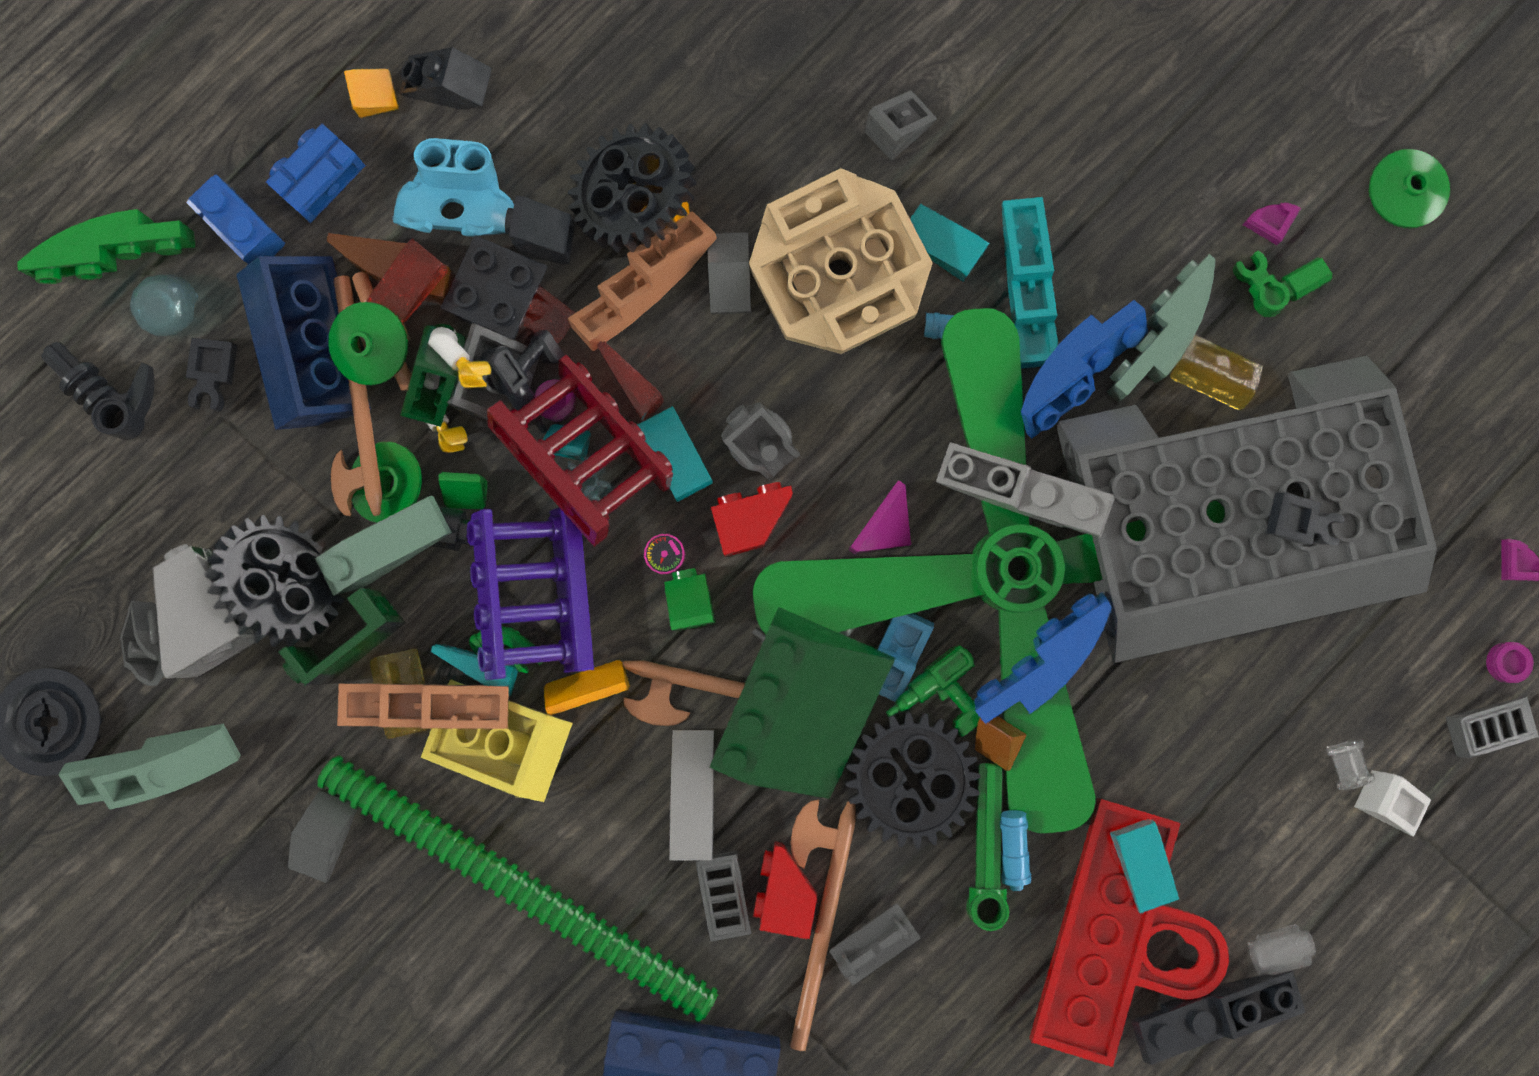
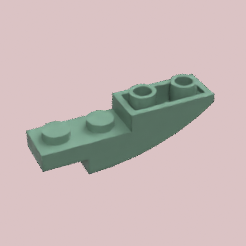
[1106,254,1215,402]
[58,724,241,810]

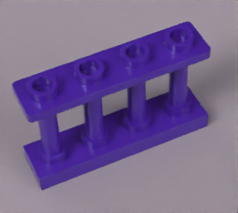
[467,507,594,680]

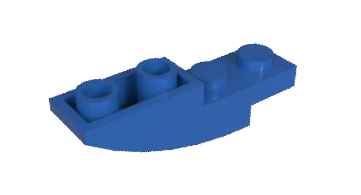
[1021,300,1148,439]
[974,592,1112,724]

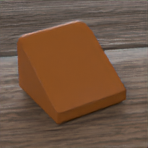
[975,716,1026,771]

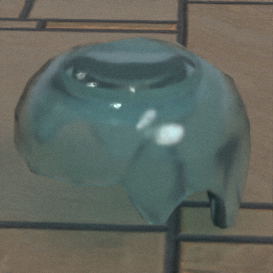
[130,274,198,337]

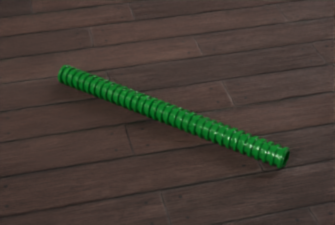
[317,755,718,1023]

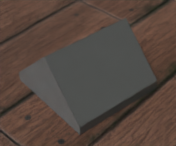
[447,324,539,420]

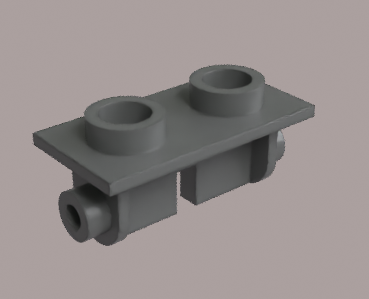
[829,903,921,986]

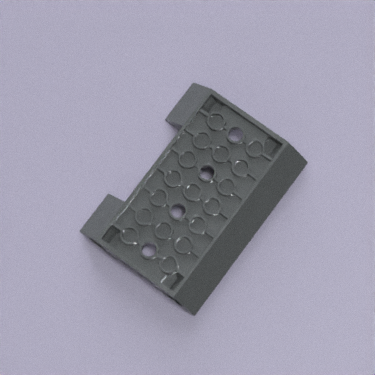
[1056,356,1437,663]

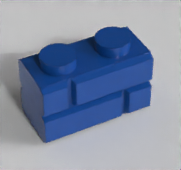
[266,124,365,223]
[186,175,285,264]

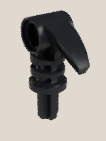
[41,342,154,440]

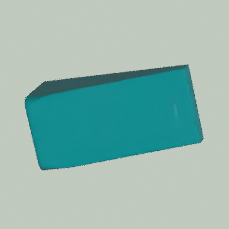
[910,204,989,282]
[431,644,518,697]
[1110,819,1179,913]

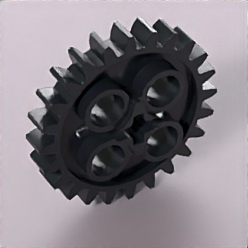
[568,123,696,252]
[205,515,344,647]
[845,712,980,848]

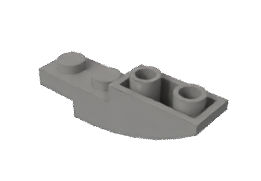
[936,443,1115,538]

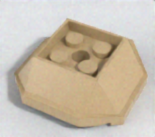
[749,168,933,354]

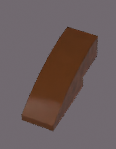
[327,233,455,304]

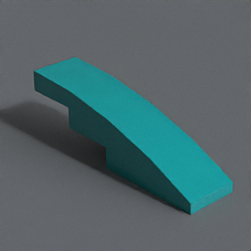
[1002,197,1058,368]

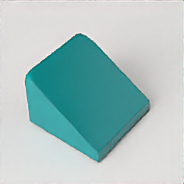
[542,424,591,461]

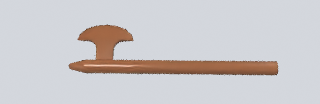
[331,276,382,516]
[622,660,865,726]
[790,800,856,1051]

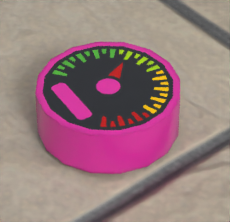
[644,534,685,575]

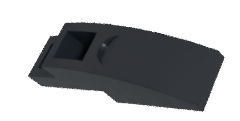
[1131,970,1305,1065]

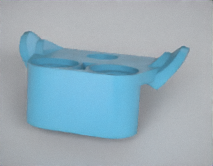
[393,138,514,237]

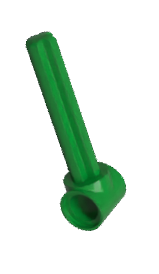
[966,763,1009,931]

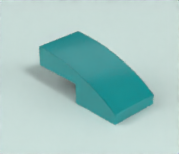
[638,407,713,502]

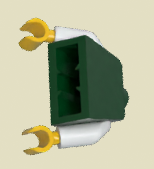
[400,323,491,453]

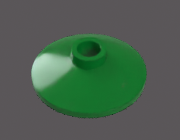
[1369,149,1450,228]
[329,302,408,385]
[351,442,422,523]

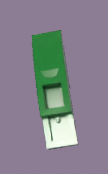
[17,209,196,284]

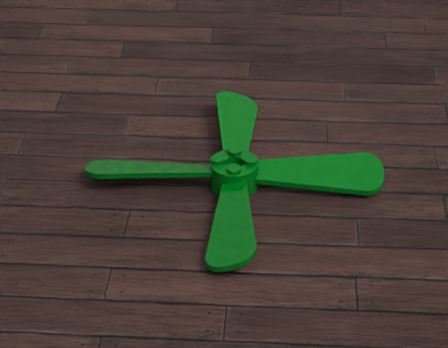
[753,308,1225,833]

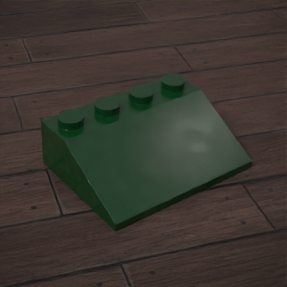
[709,607,895,799]

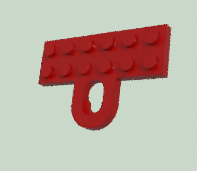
[1029,797,1229,1067]

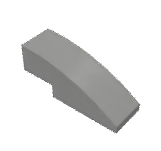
[670,730,714,860]

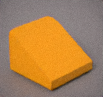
[344,69,399,118]

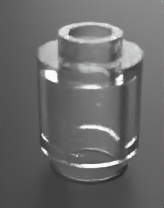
[1248,924,1316,976]

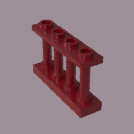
[487,355,673,547]

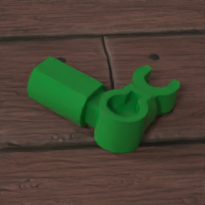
[1233,250,1332,317]

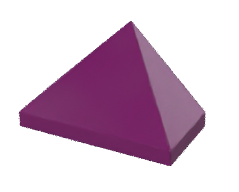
[848,480,911,554]

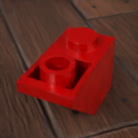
[711,482,793,557]
[753,841,817,940]

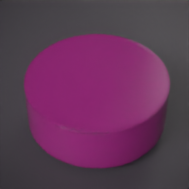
[535,380,576,422]
[1486,642,1534,683]

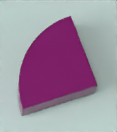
[1243,203,1301,245]
[1501,539,1539,582]

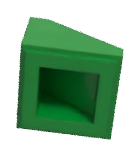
[439,472,488,510]

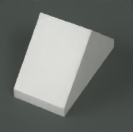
[1354,770,1431,836]

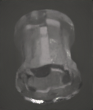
[1326,739,1376,790]

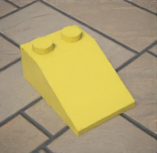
[421,680,573,802]

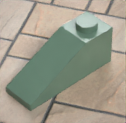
[315,496,452,596]

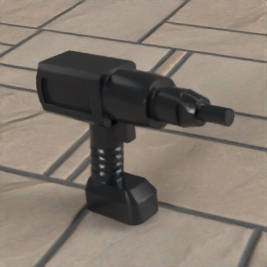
[479,330,565,434]

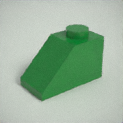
[664,568,716,632]

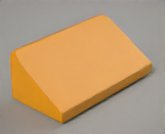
[544,660,630,715]

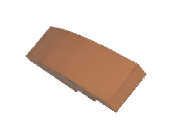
[568,211,717,351]
[337,683,509,729]

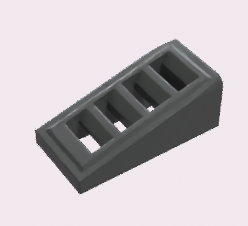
[1446,697,1539,758]
[696,851,751,942]

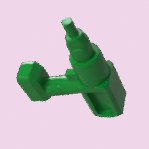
[885,646,980,737]

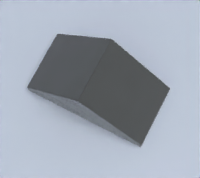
[865,90,937,161]
[708,232,751,314]
[288,790,358,883]

